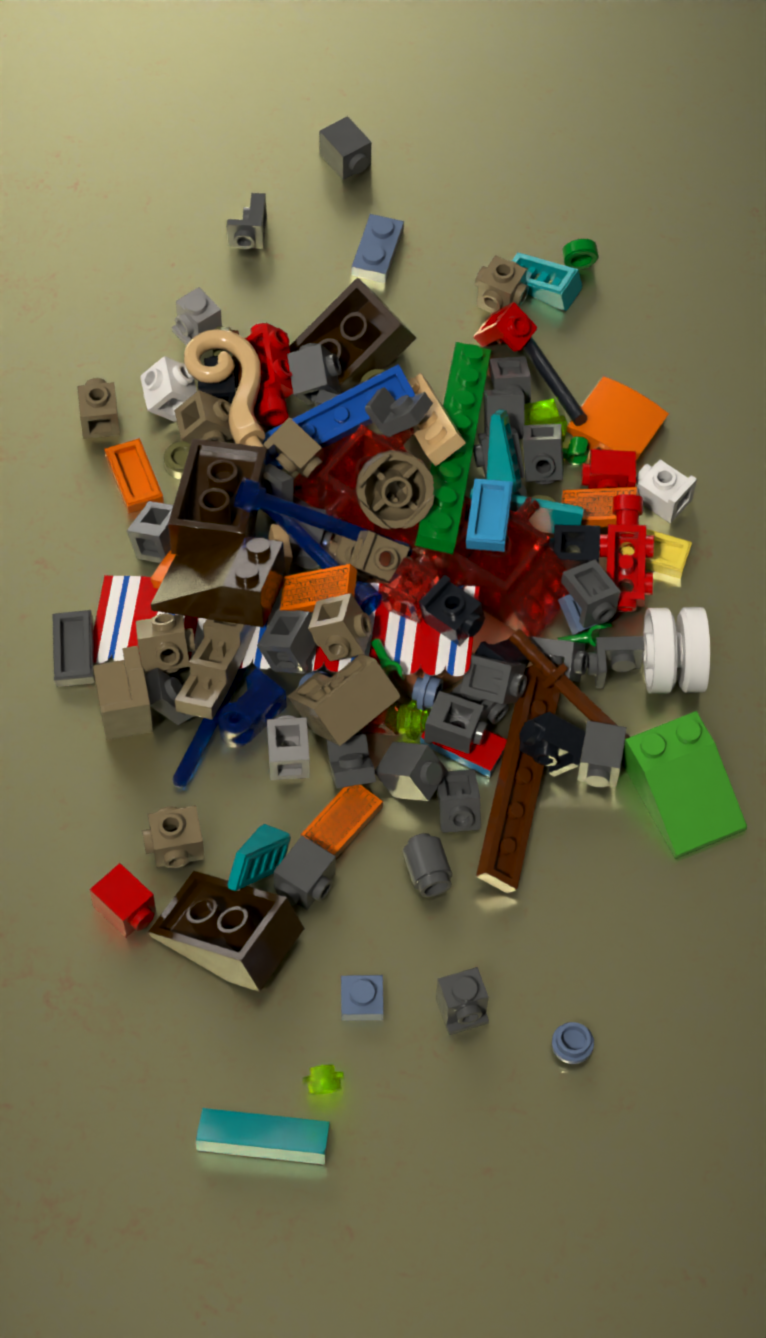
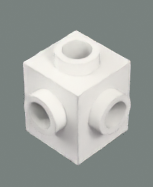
[140,356,197,422]

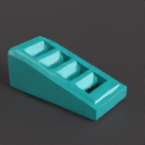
[512,252,582,311]
[487,409,522,492]
[227,824,291,891]

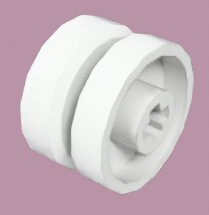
[643,607,710,694]

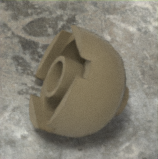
[356,450,434,529]

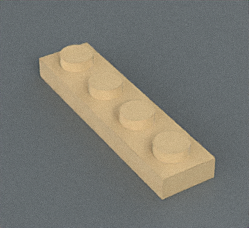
[407,373,466,467]

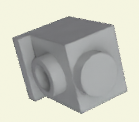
[172,287,222,346]
[267,715,310,780]

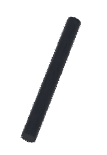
[522,336,587,426]

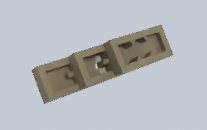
[175,619,257,720]

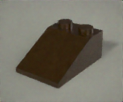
[289,277,417,394]
[168,438,267,555]
[151,536,286,628]
[148,871,305,992]

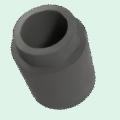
[402,833,452,897]

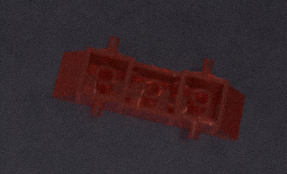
[293,425,570,637]

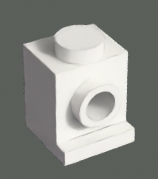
[636,460,697,524]

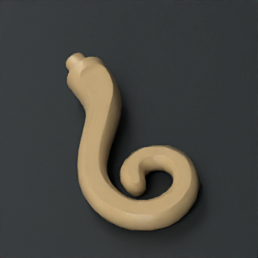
[184,329,265,447]

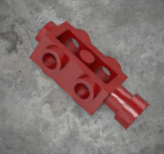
[245,322,293,427]
[600,494,654,612]

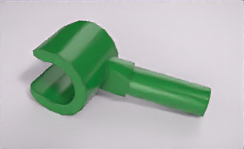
[563,436,589,466]
[558,623,612,647]
[371,639,406,681]

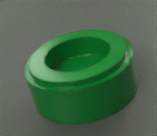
[562,239,599,269]

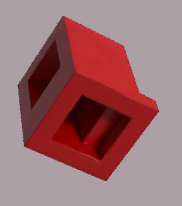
[581,449,636,489]

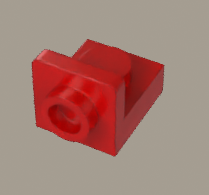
[473,302,537,352]

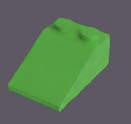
[621,711,747,859]

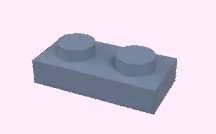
[351,214,404,283]

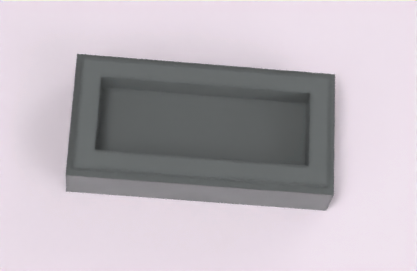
[52,610,95,687]

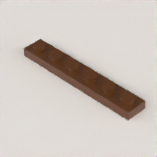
[476,665,560,893]

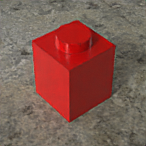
[90,863,156,938]

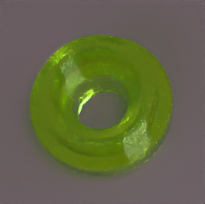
[397,700,428,740]
[302,1064,345,1095]

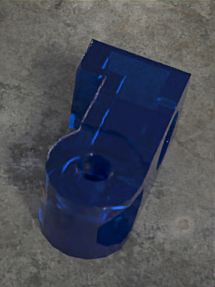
[218,668,287,748]

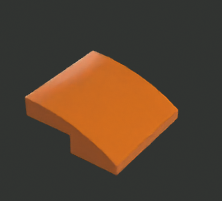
[565,376,669,460]

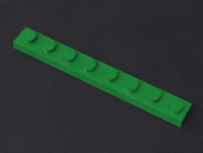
[415,342,491,554]

